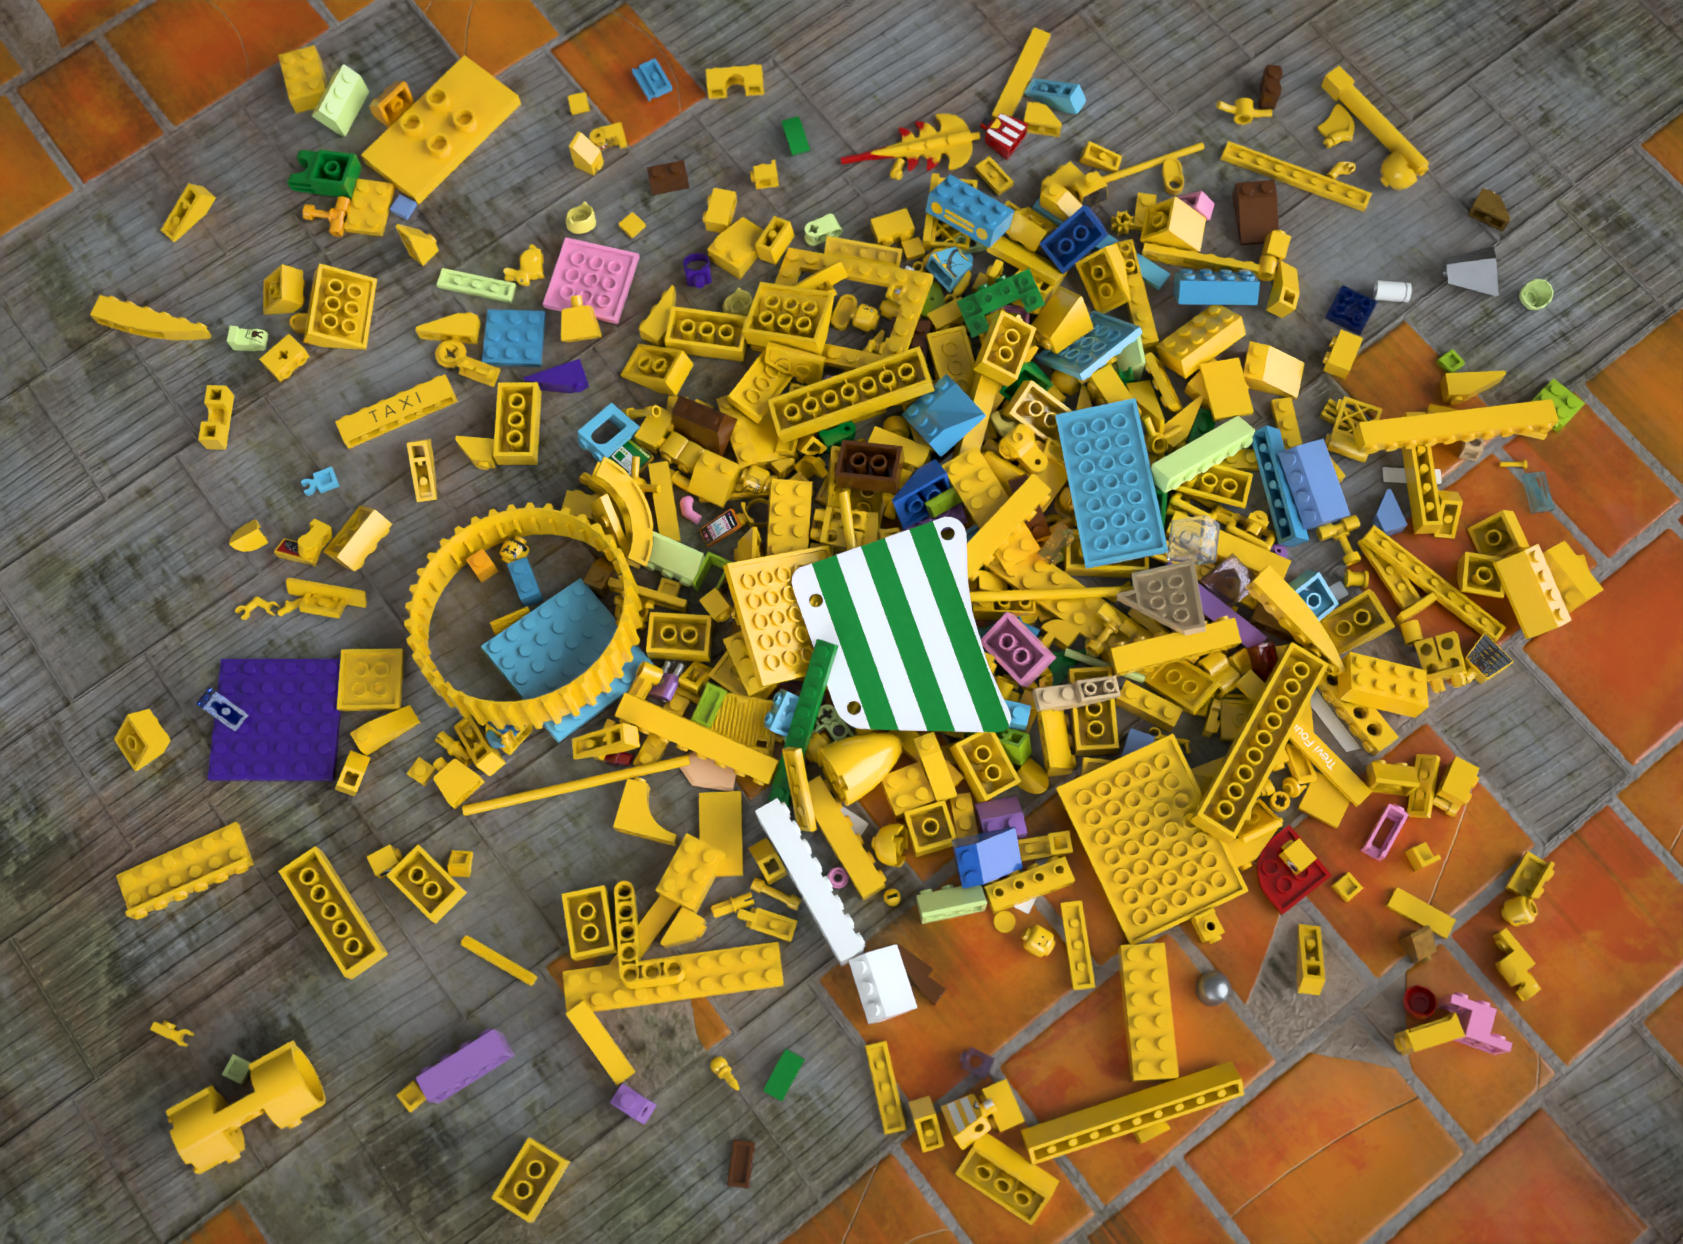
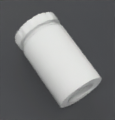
[1373,280,1412,303]

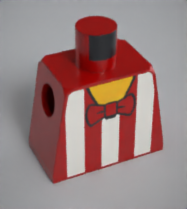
[980,114,1028,160]

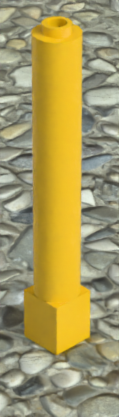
[1321,66,1429,176]

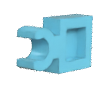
[301,466,340,496]

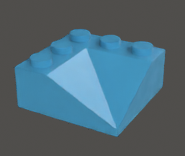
[901,374,986,457]

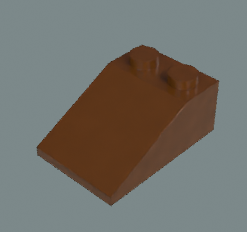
[1232,180,1279,246]

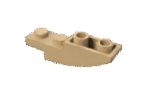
[1032,676,1121,712]

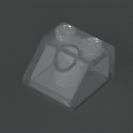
[1167,515,1220,565]

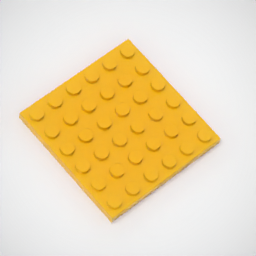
[723,545,832,688]

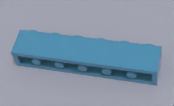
[1252,425,1309,547]

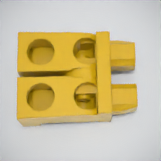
[810,506,869,550]
[1414,631,1467,693]

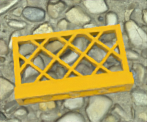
[923,173,978,251]

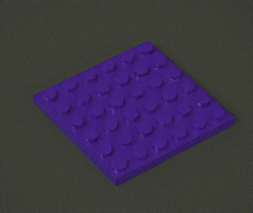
[208,659,341,781]

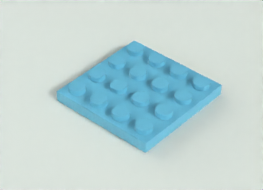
[1036,311,1143,380]

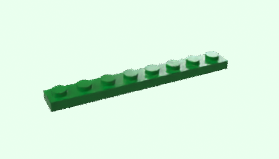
[768,639,839,807]

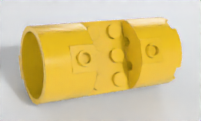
[166,1041,326,1174]

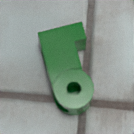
[817,421,856,454]

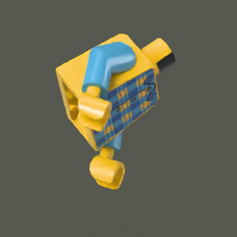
[485,721,533,755]

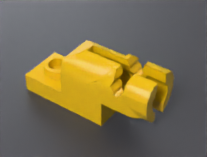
[1493,928,1541,1001]

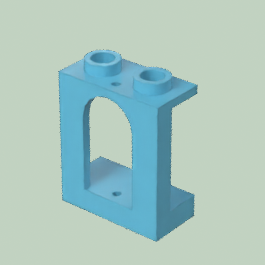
[577,403,640,462]

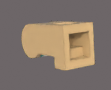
[1458,438,1484,462]

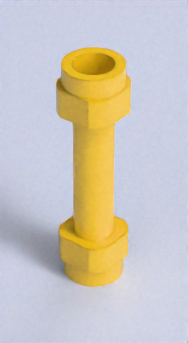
[622,405,661,420]
[750,877,802,911]

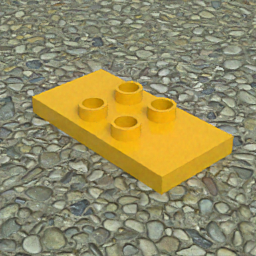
[361,55,521,205]

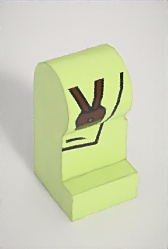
[227,326,268,351]

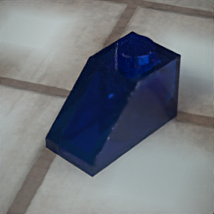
[195,687,248,732]

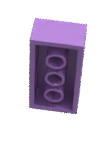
[416,1028,515,1104]

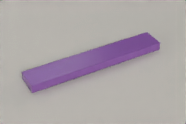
[1165,561,1267,653]

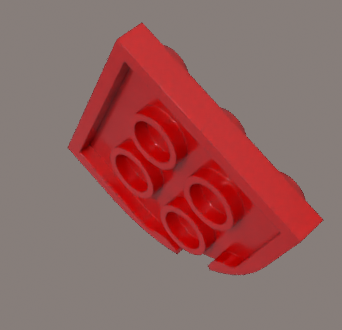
[1257,825,1332,916]

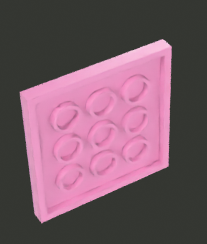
[543,237,640,324]

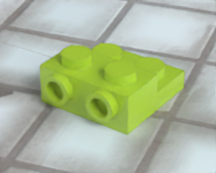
[1531,378,1585,432]

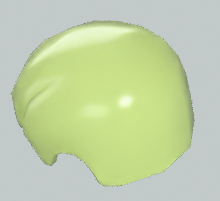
[1519,279,1554,310]

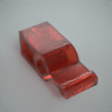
[1247,642,1278,683]

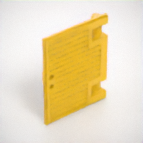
[711,692,776,756]

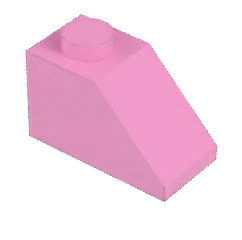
[1177,191,1215,221]

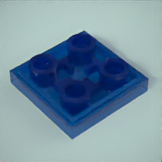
[1325,285,1378,335]

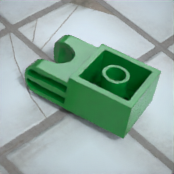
[287,149,362,198]

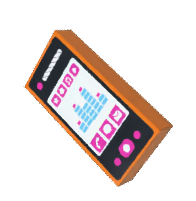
[699,509,742,547]

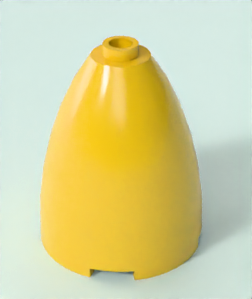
[815,733,904,807]

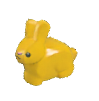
[504,244,545,287]

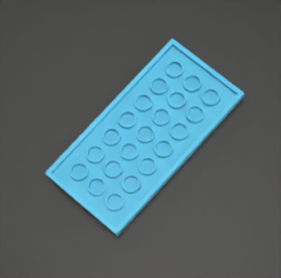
[1055,398,1168,569]

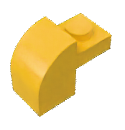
[1038,619,1080,651]

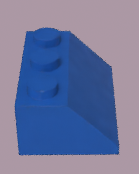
[1040,205,1108,274]

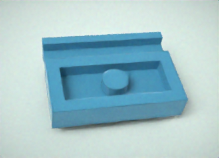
[631,58,673,101]

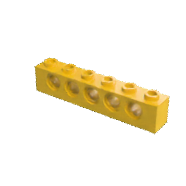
[1303,647,1399,756]

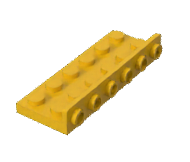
[116,822,254,920]

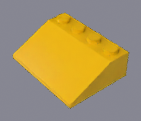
[303,263,377,350]
[742,282,834,355]
[716,395,799,473]
[732,527,764,625]

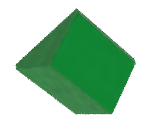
[998,362,1053,401]

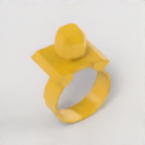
[736,498,769,529]

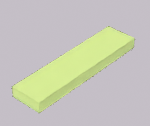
[436,268,517,303]

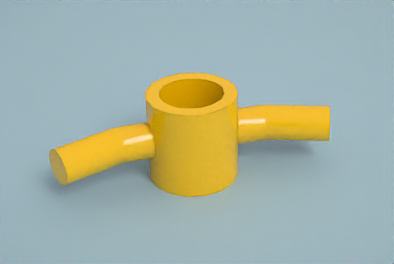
[1216,98,1272,125]

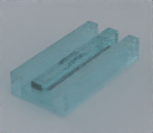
[1522,471,1554,514]

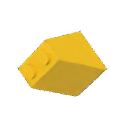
[1140,197,1206,253]
[1031,286,1094,354]

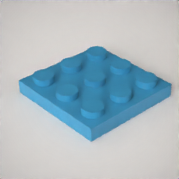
[482,310,546,367]

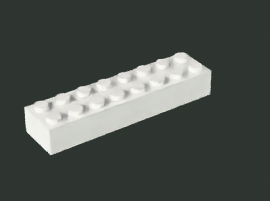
[755,798,866,967]

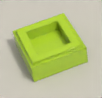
[1436,349,1465,373]

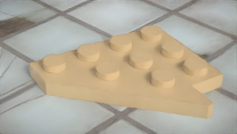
[1117,560,1206,636]

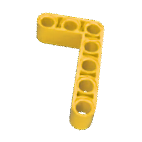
[614,881,685,989]

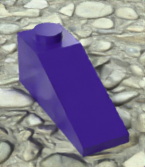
[523,359,589,393]

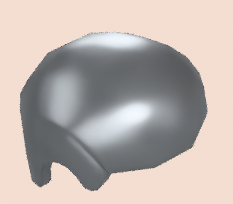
[1195,970,1231,1006]

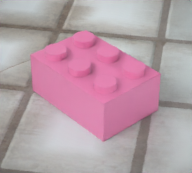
[981,612,1057,687]

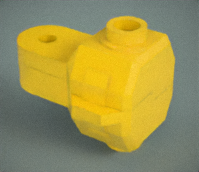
[998,424,1048,475]

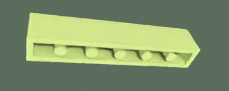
[1151,416,1255,493]

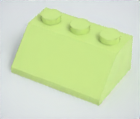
[312,64,369,138]
[645,531,705,587]
[916,885,987,924]

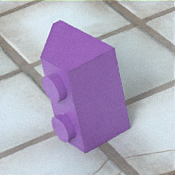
[975,796,1027,839]

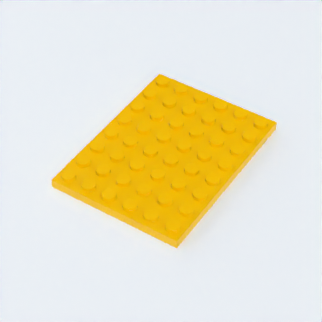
[1056,733,1248,945]

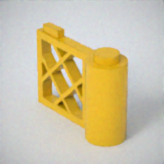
[1324,396,1383,463]

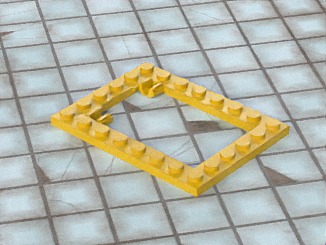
[750,247,934,370]

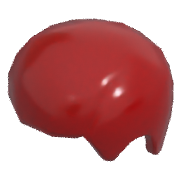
[1402,985,1437,1019]

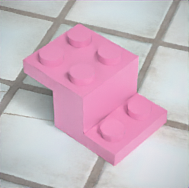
[1438,992,1512,1055]

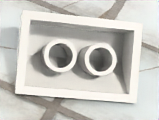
[848,945,917,1024]

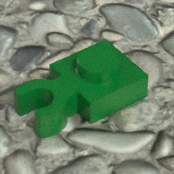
[1117,367,1134,387]

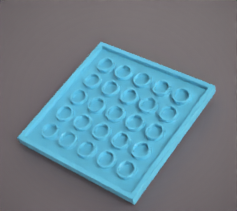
[481,578,654,743]

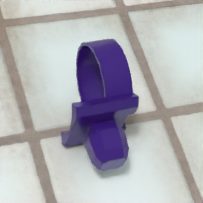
[683,253,712,288]

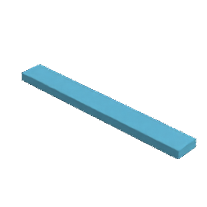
[1032,198,1170,291]

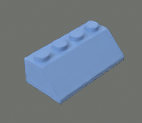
[1278,439,1350,530]

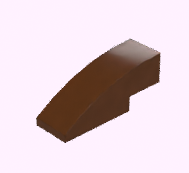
[896,943,946,1005]

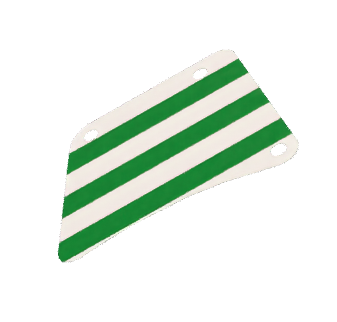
[792,517,1011,733]

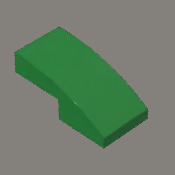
[781,116,810,156]
[763,1048,805,1102]

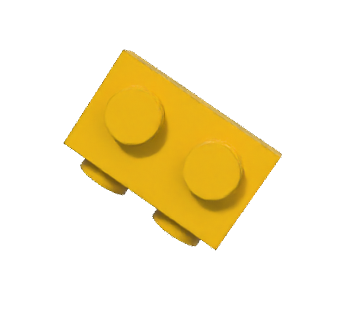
[1505,851,1555,900]

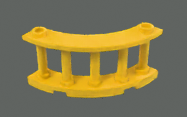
[589,457,653,570]

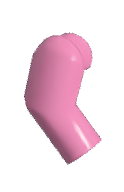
[680,496,702,524]

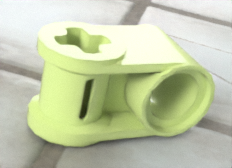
[805,214,842,246]

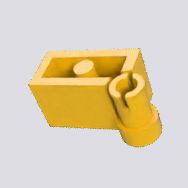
[1433,756,1480,817]

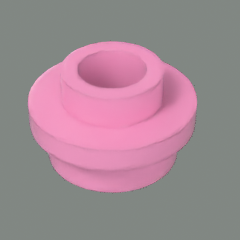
[827,867,849,889]

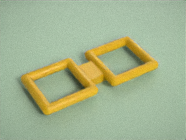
[1170,491,1277,551]

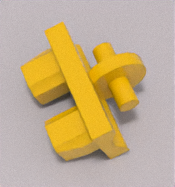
[1242,510,1269,539]

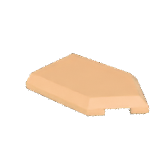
[679,751,737,792]

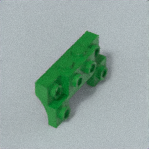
[956,268,1045,338]

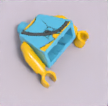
[913,247,973,304]

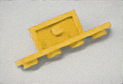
[793,260,848,296]
[286,577,367,619]

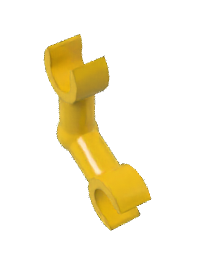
[235,596,281,620]

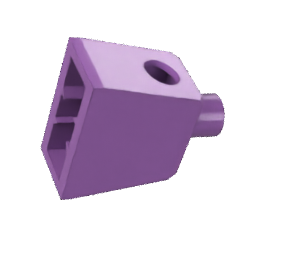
[610,1083,657,1125]

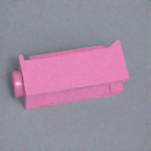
[1361,803,1409,861]

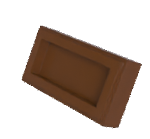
[727,1139,756,1189]

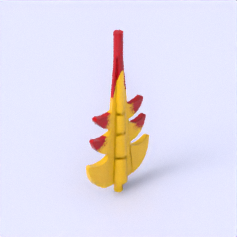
[840,113,980,172]

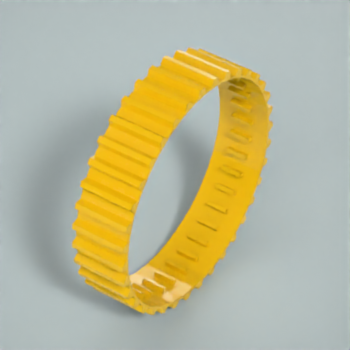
[404,502,643,731]

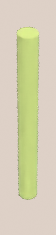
[1064,648,1145,683]

